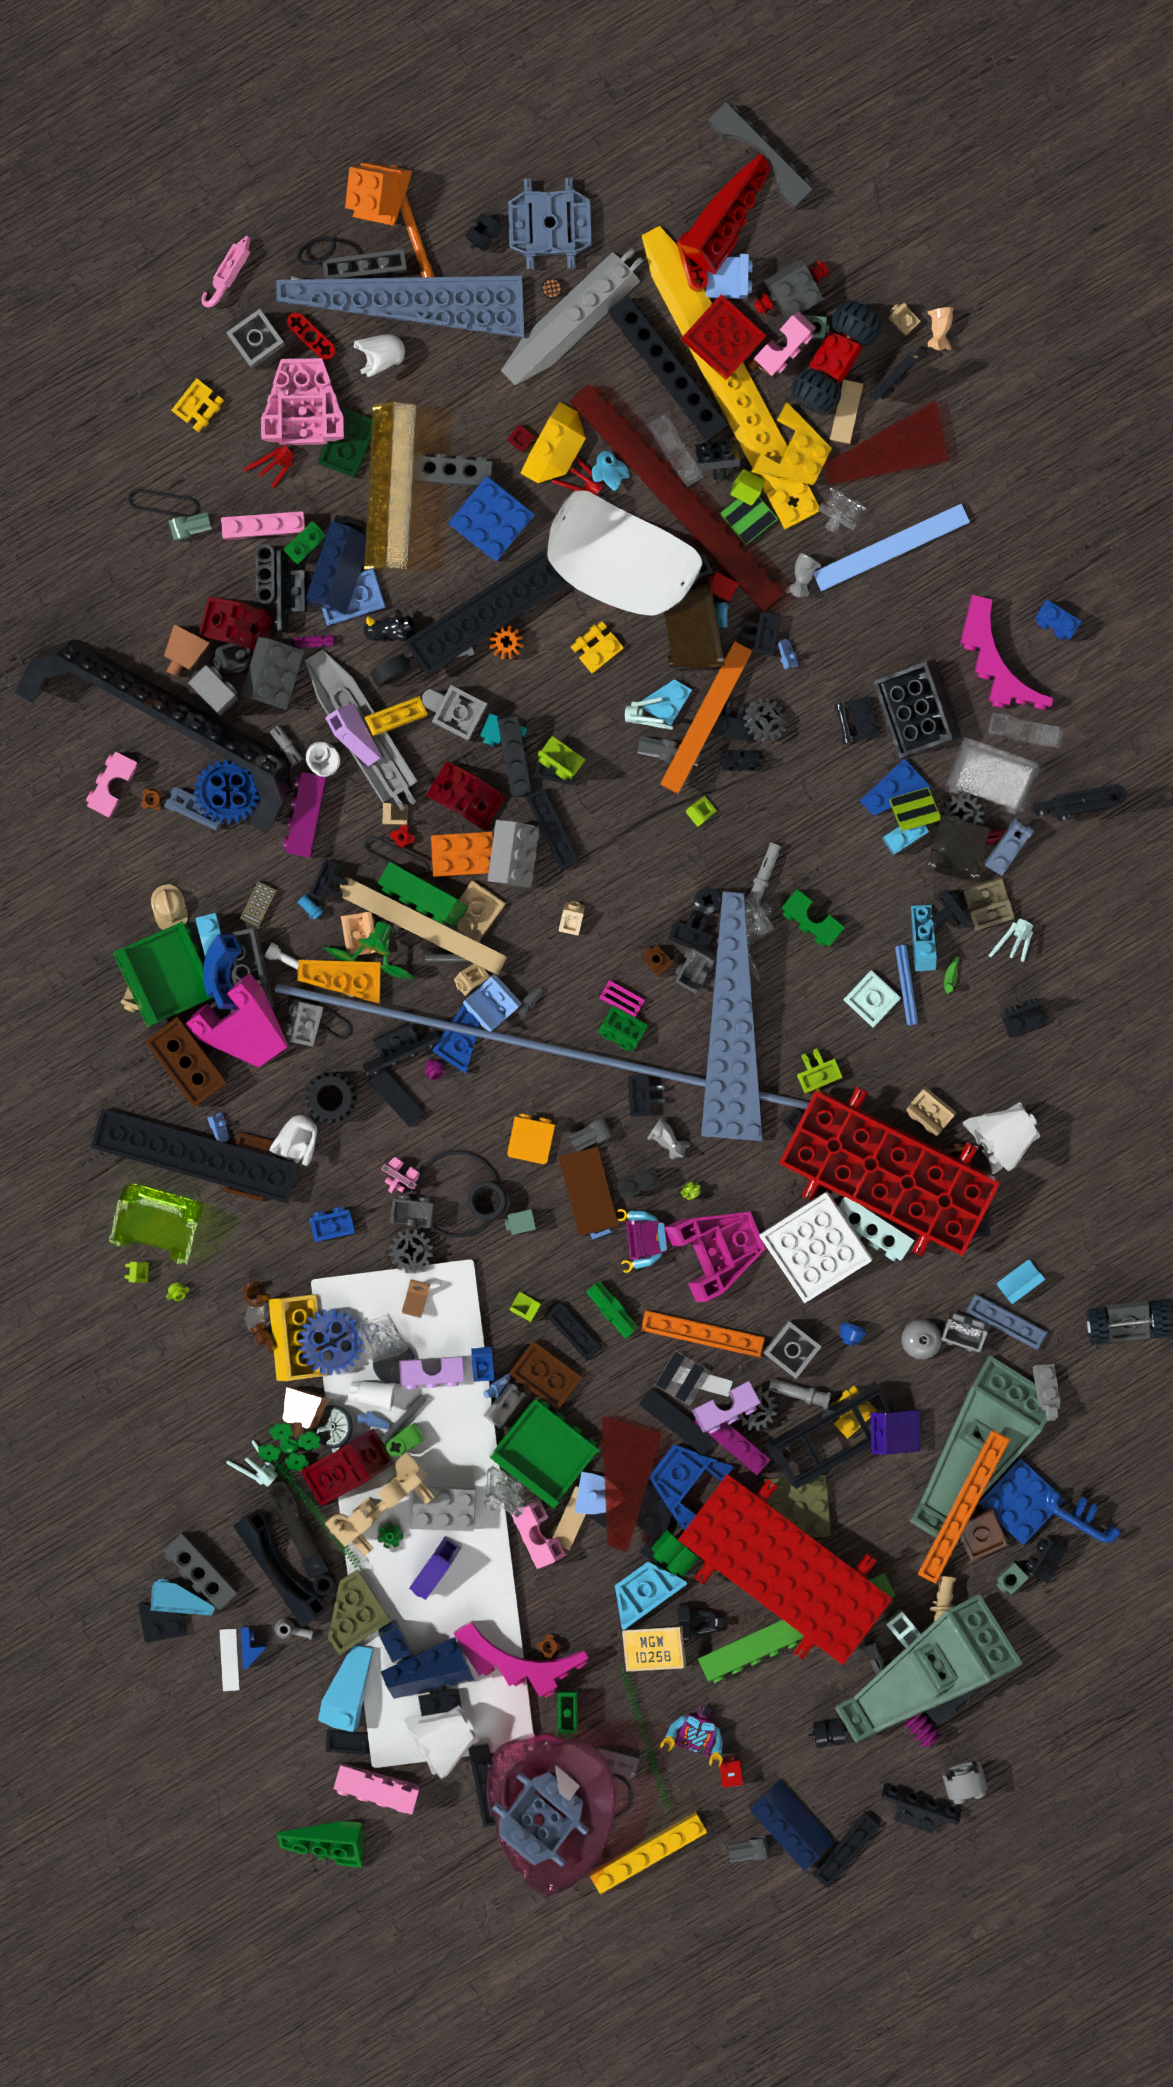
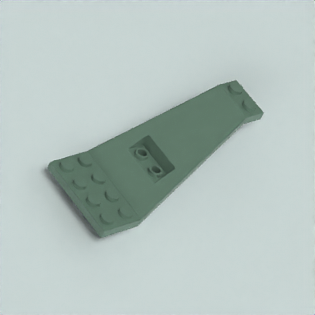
[910,1355,1047,1538]
[835,1594,1023,1743]

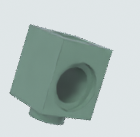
[803,315,830,341]
[504,1209,536,1235]
[996,1561,1029,1594]

